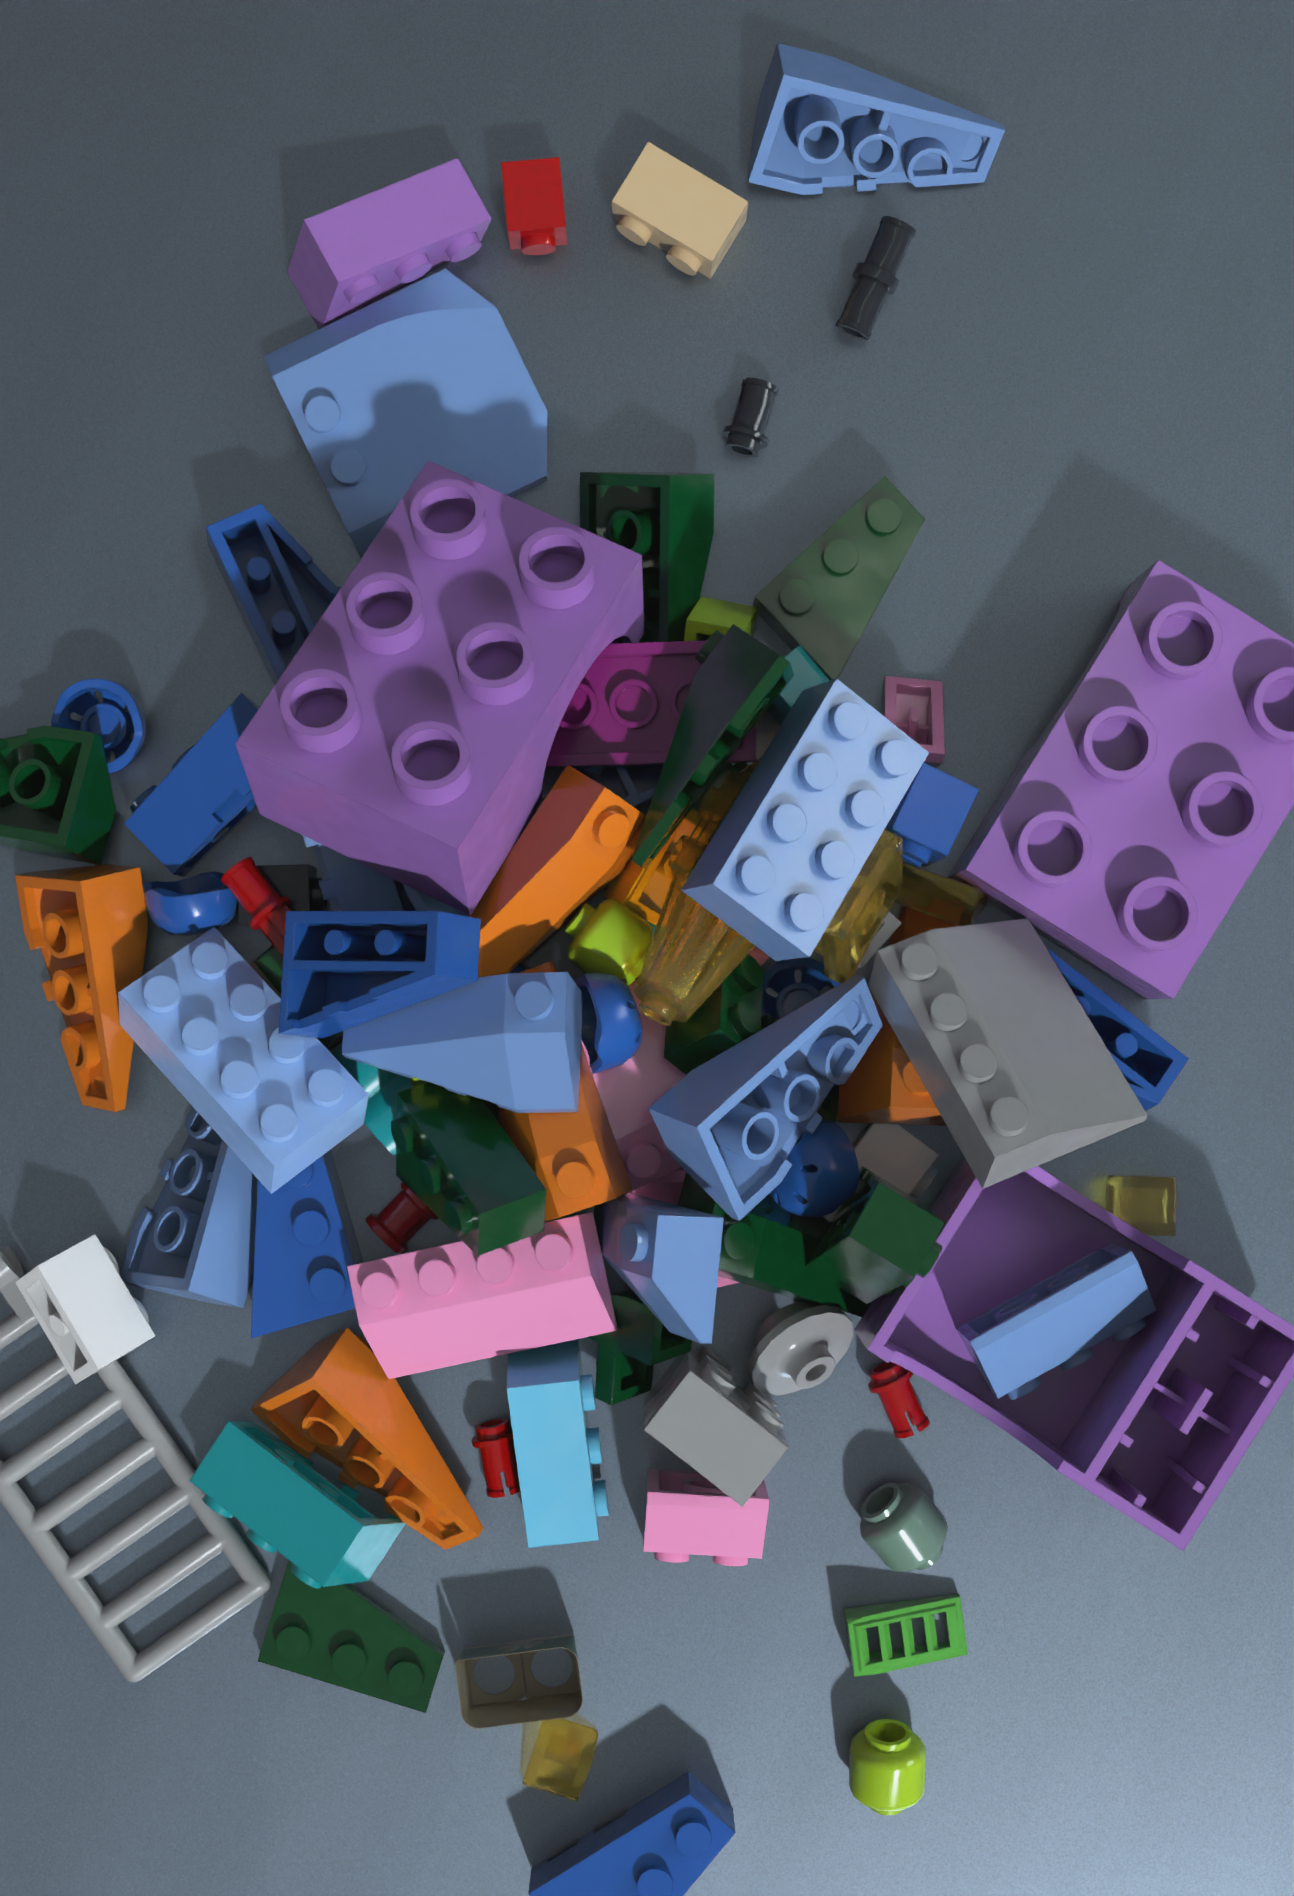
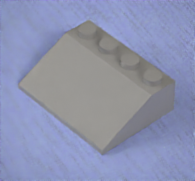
[868,918,1148,1189]

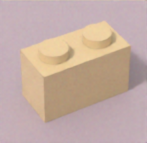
[612,142,749,279]

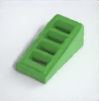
[844,1593,968,1677]

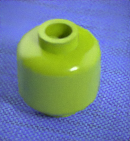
[564,898,657,986]
[849,1719,926,1815]

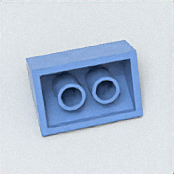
[956,1243,1157,1400]

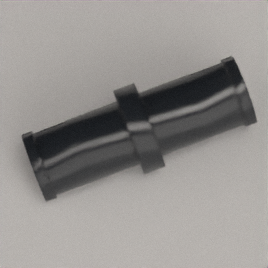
[835,216,916,341]

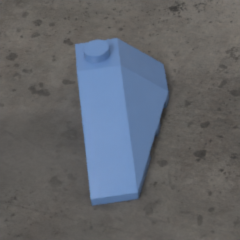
[747,43,1005,195]
[342,972,583,1113]
[648,975,883,1221]
[594,1193,724,1344]

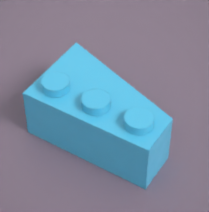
[507,1339,609,1548]

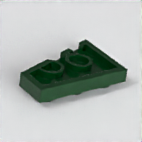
[258,1560,445,1713]

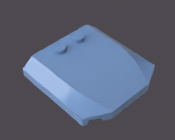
[263,268,548,558]

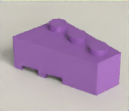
[287,158,492,329]

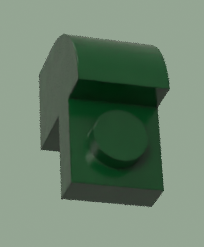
[587,1289,692,1405]

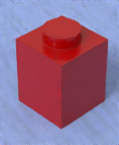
[501,157,568,256]

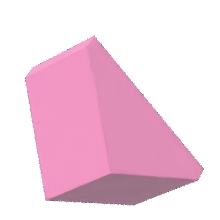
[881,676,945,768]

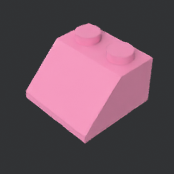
[643,1469,769,1566]

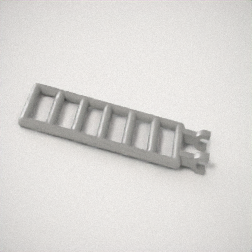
[0,1246,271,1682]

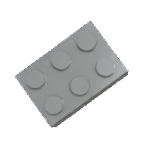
[644,1346,788,1507]

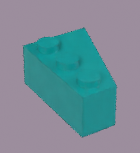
[189,1421,405,1589]

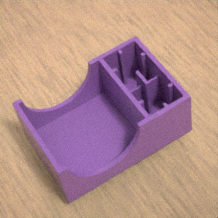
[235,461,644,916]
[948,560,1294,999]
[854,1157,1294,1551]

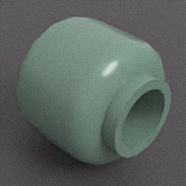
[860,1483,948,1572]

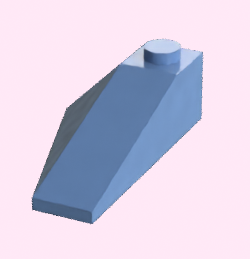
[120,1106,258,1308]

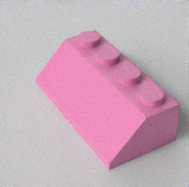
[347,1212,618,1379]

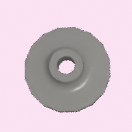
[747,1302,854,1396]

